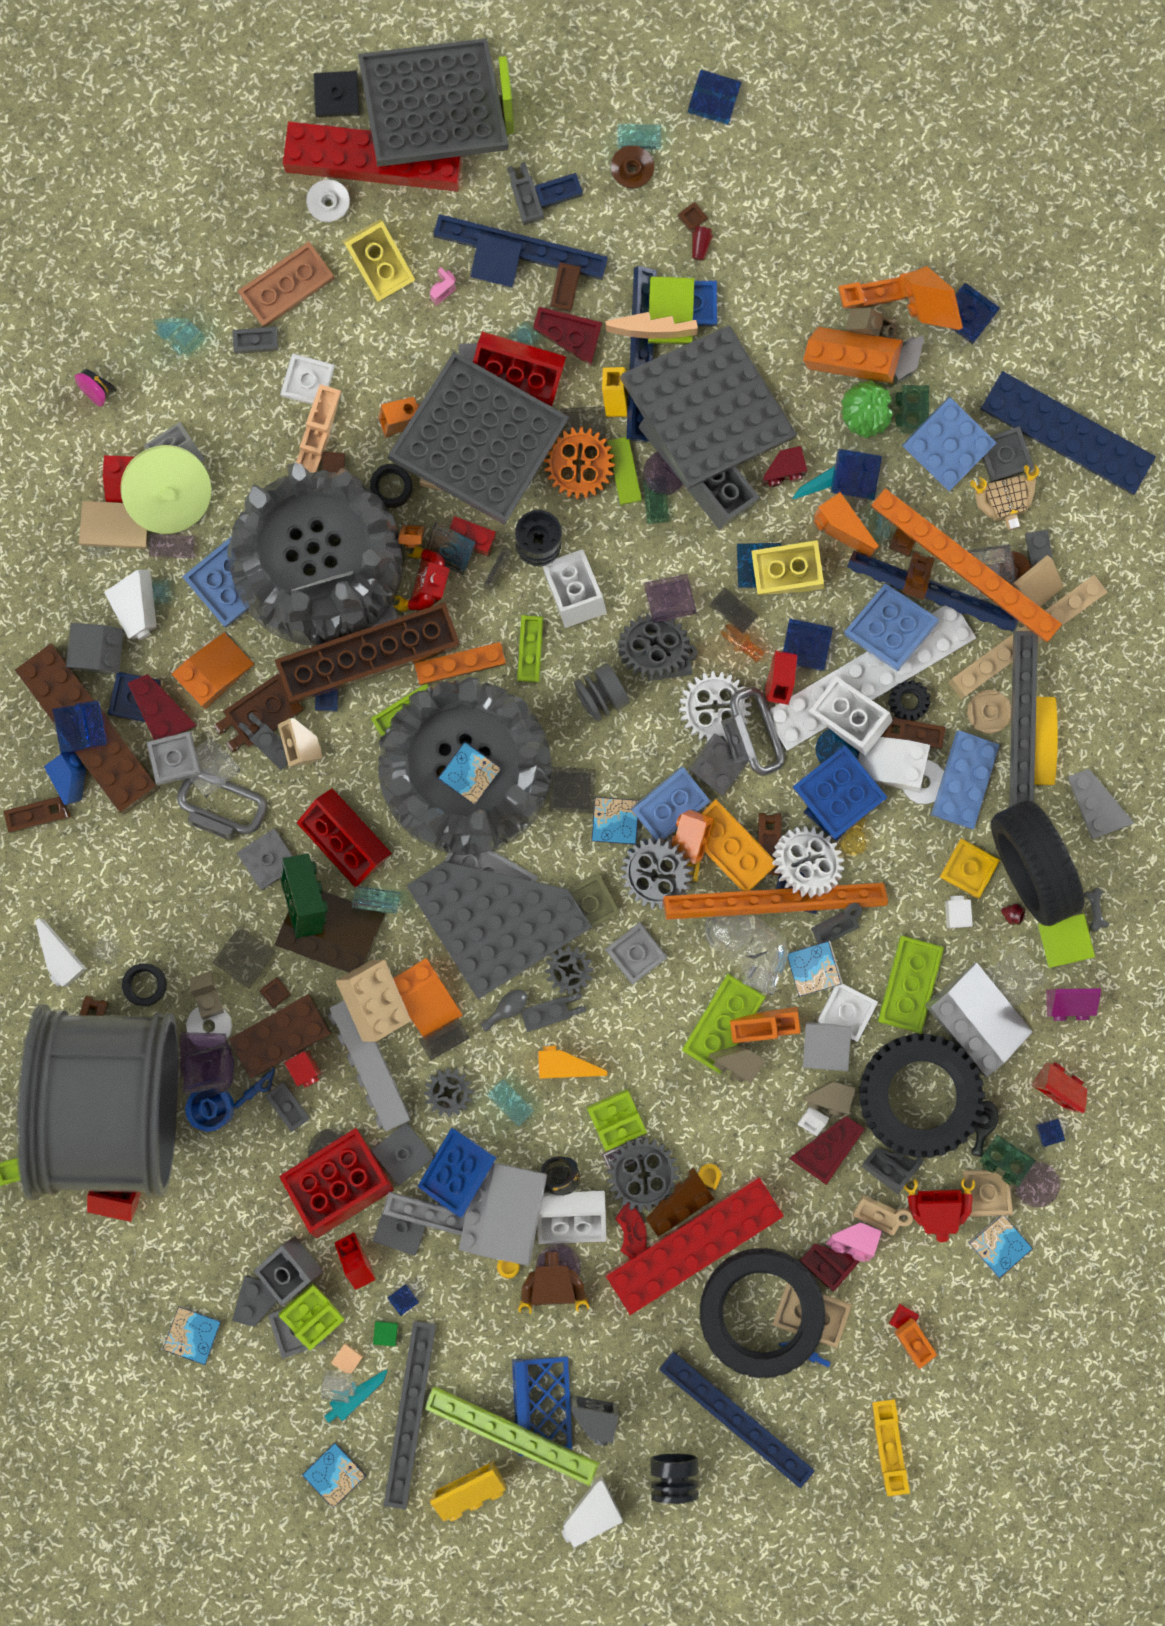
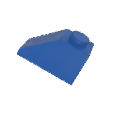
[44,751,86,805]

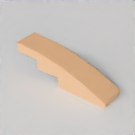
[605,312,698,339]
[296,384,341,473]

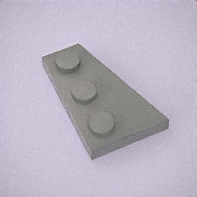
[1067,769,1134,839]

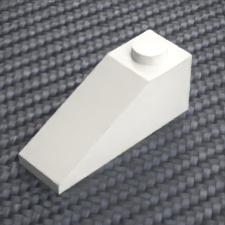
[35,918,87,987]

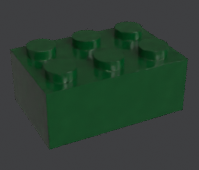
[280,853,328,938]

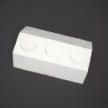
[537,1191,606,1244]

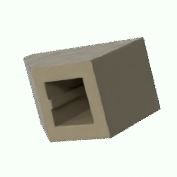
[845,308,897,339]
[708,1045,765,1083]
[803,1081,856,1117]

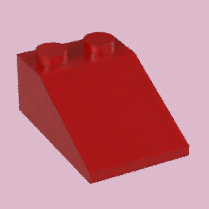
[1031,1062,1088,1114]

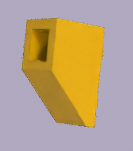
[602,367,628,417]

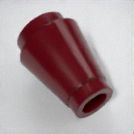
[692,226,713,261]

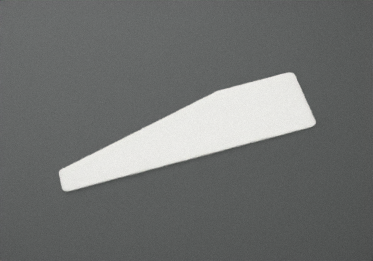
[291,571,353,591]

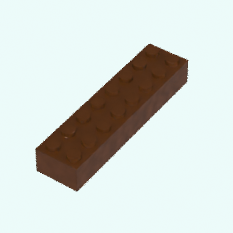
[275,602,460,705]
[15,644,160,815]

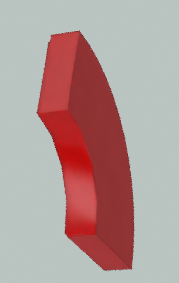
[615,1202,647,1258]

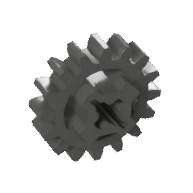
[545,946,594,995]
[424,1068,473,1117]

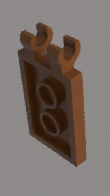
[214,674,304,753]

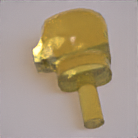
[840,818,866,856]

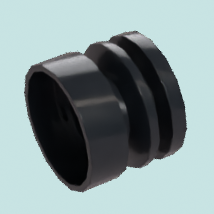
[515,510,562,567]
[650,1454,699,1504]

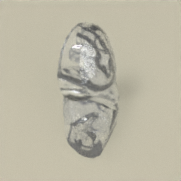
[705,914,789,995]

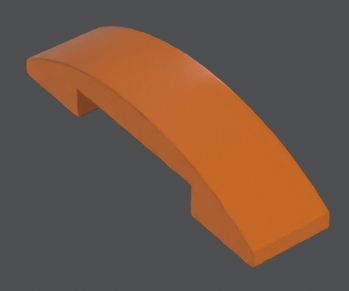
[838,272,911,308]

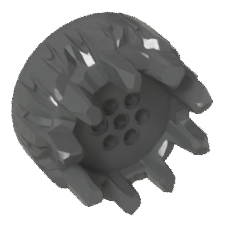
[227,462,404,646]
[378,677,552,855]

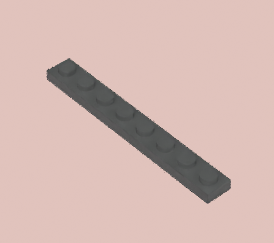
[1009,631,1038,807]
[383,1320,436,1509]

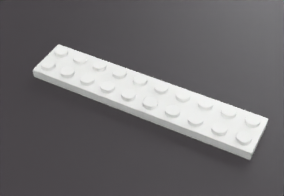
[769,606,976,752]

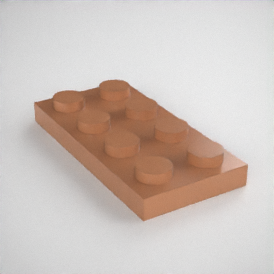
[238,242,335,328]

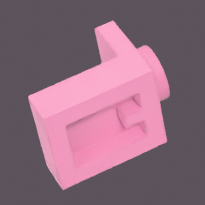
[429,267,456,306]

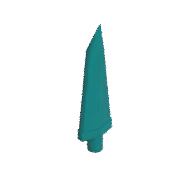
[792,460,861,499]
[324,1369,388,1423]

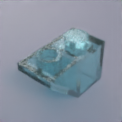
[153,318,206,357]

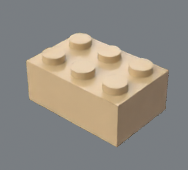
[335,959,411,1042]

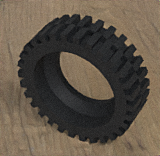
[859,1034,985,1158]

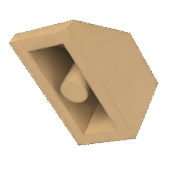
[278,718,323,767]

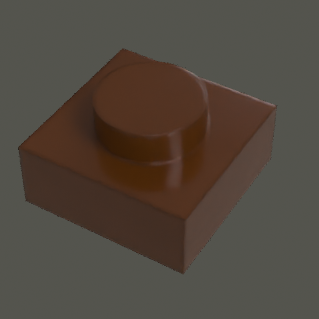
[888,528,915,557]

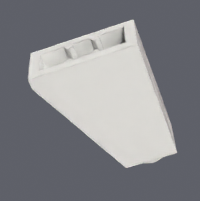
[104,570,157,640]
[561,1476,623,1548]

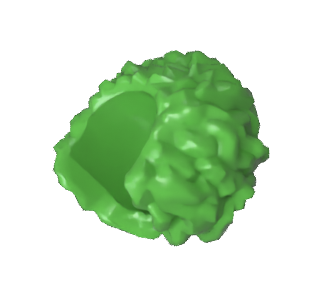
[841,379,892,438]

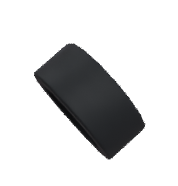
[370,464,412,508]
[122,963,167,1006]

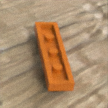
[414,642,506,685]

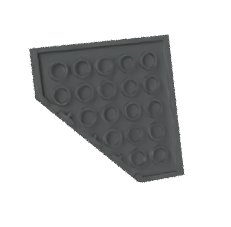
[406,861,592,999]

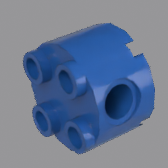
[185,1085,235,1132]

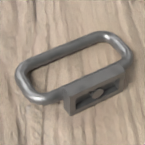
[721,687,785,776]
[177,771,267,841]

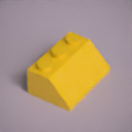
[430,1461,506,1522]

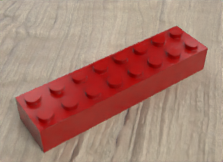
[283,121,462,192]
[605,1176,784,1316]

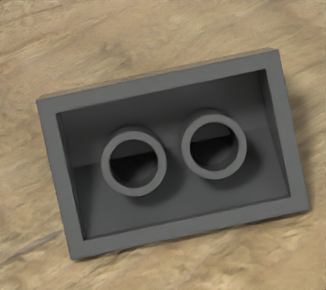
[571,1395,618,1446]

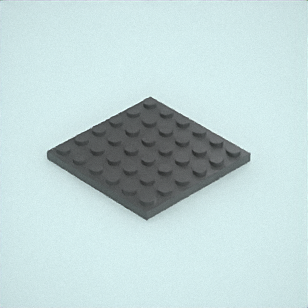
[358,38,508,167]
[620,325,797,489]
[388,352,569,525]

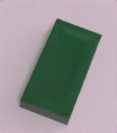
[643,478,669,525]

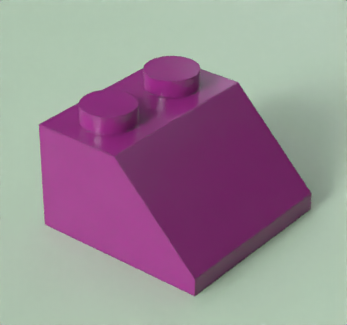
[1046,988,1101,1021]

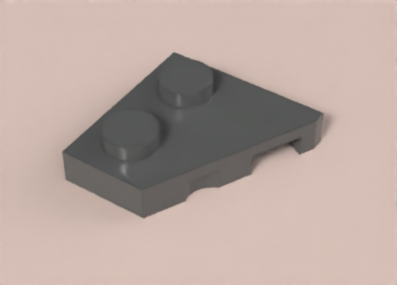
[861,1148,924,1194]
[232,1275,277,1327]

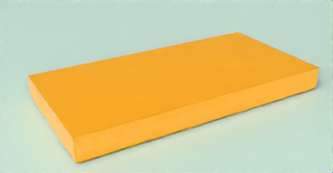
[701,799,776,891]

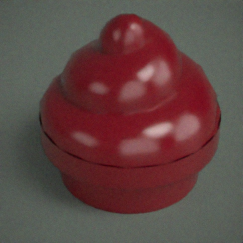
[1001,903,1026,926]

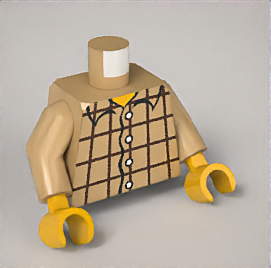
[970,464,1039,531]

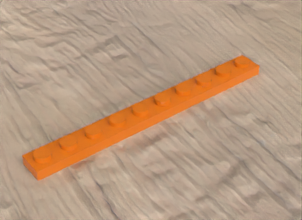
[871,488,1062,643]
[663,883,888,920]

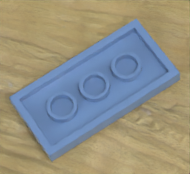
[931,730,999,829]

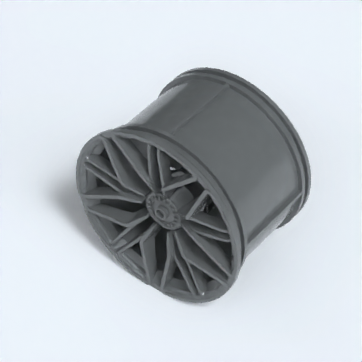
[17,1004,179,1201]

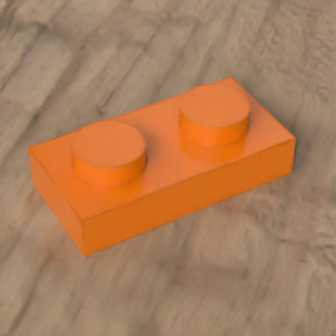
[399,525,425,548]
[894,1318,937,1369]

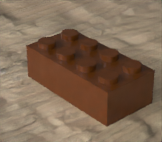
[229,994,333,1079]

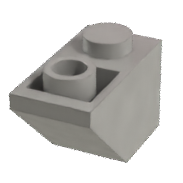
[893,335,924,385]

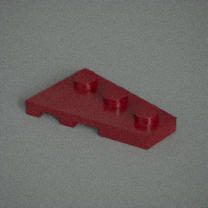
[533,306,602,366]
[127,674,197,740]
[789,1116,865,1185]

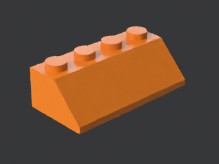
[803,327,903,383]

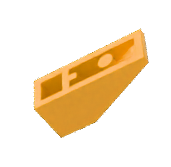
[538,1046,607,1079]

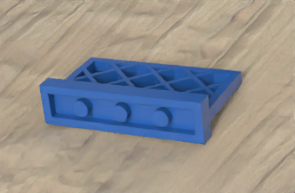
[512,1356,572,1456]

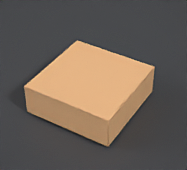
[331,1343,363,1376]

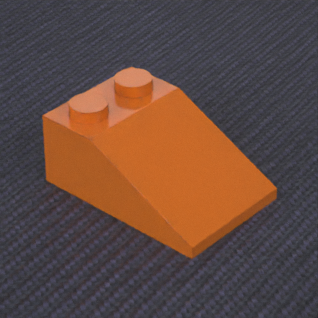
[903,266,963,330]
[813,492,879,557]
[172,632,254,709]
[393,958,463,1039]

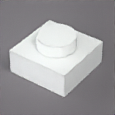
[798,1107,829,1136]

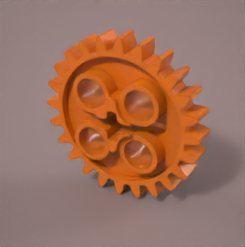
[544,427,616,499]

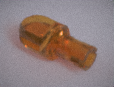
[721,624,765,663]

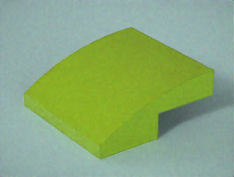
[1038,914,1095,968]
[586,1089,647,1151]
[278,1282,344,1351]

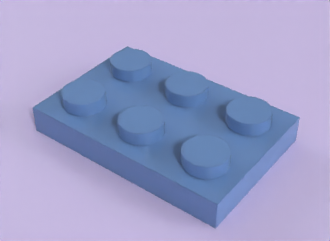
[630,766,710,842]

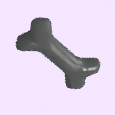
[1084,888,1109,931]

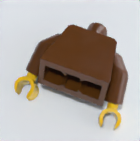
[518,1252,589,1314]

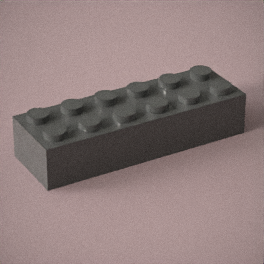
[639,419,760,530]

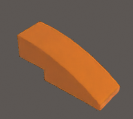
[730,1007,801,1043]

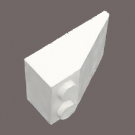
[542,549,607,628]
[809,676,893,756]
[858,737,930,793]

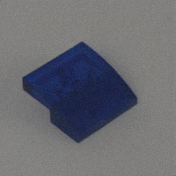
[687,69,742,125]
[52,700,107,754]

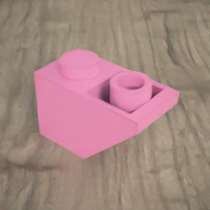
[826,1222,882,1262]

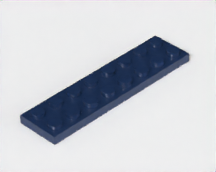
[980,371,1156,495]

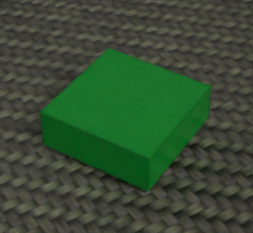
[373,1321,398,1347]

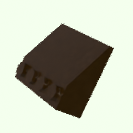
[275,891,385,973]

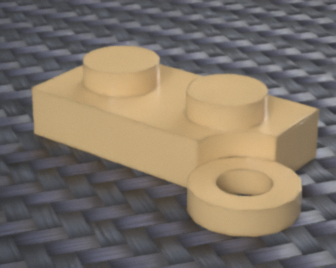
[853,1194,913,1236]

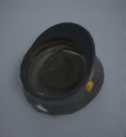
[540,1156,581,1196]

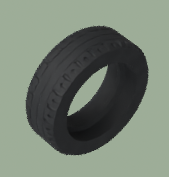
[991,800,1085,926]
[699,1248,825,1378]

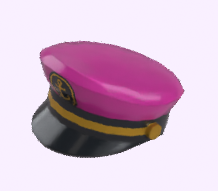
[74,369,117,407]

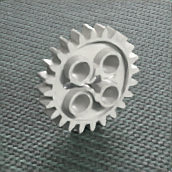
[679,671,752,742]
[772,826,844,898]

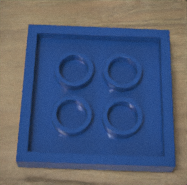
[792,745,888,840]
[417,1127,497,1218]

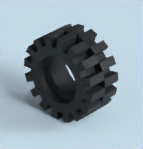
[888,680,931,721]

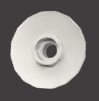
[306,179,350,223]

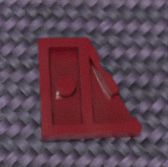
[799,1244,860,1292]

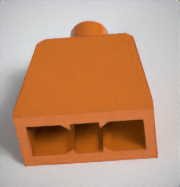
[378,397,421,438]

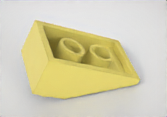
[343,219,415,302]
[751,540,825,595]

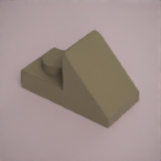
[190,971,224,1020]

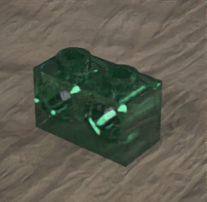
[895,385,929,434]
[980,1135,1036,1187]

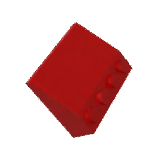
[279,1128,394,1239]

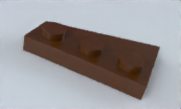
[646,1167,714,1237]

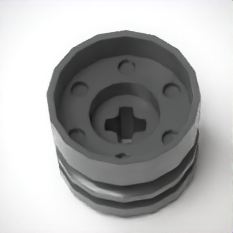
[574,663,630,722]

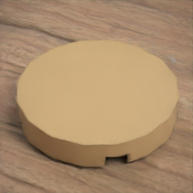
[967,690,1011,734]

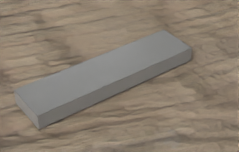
[382,1191,466,1236]

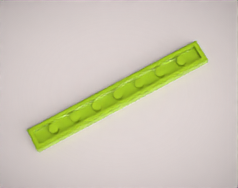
[425,1387,599,1486]

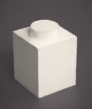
[945,896,973,928]

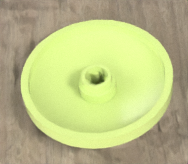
[121,445,211,534]

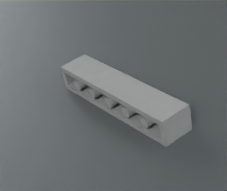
[328,1001,411,1132]

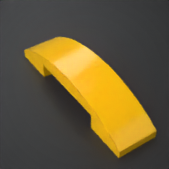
[1034,696,1058,785]
[872,1399,910,1497]

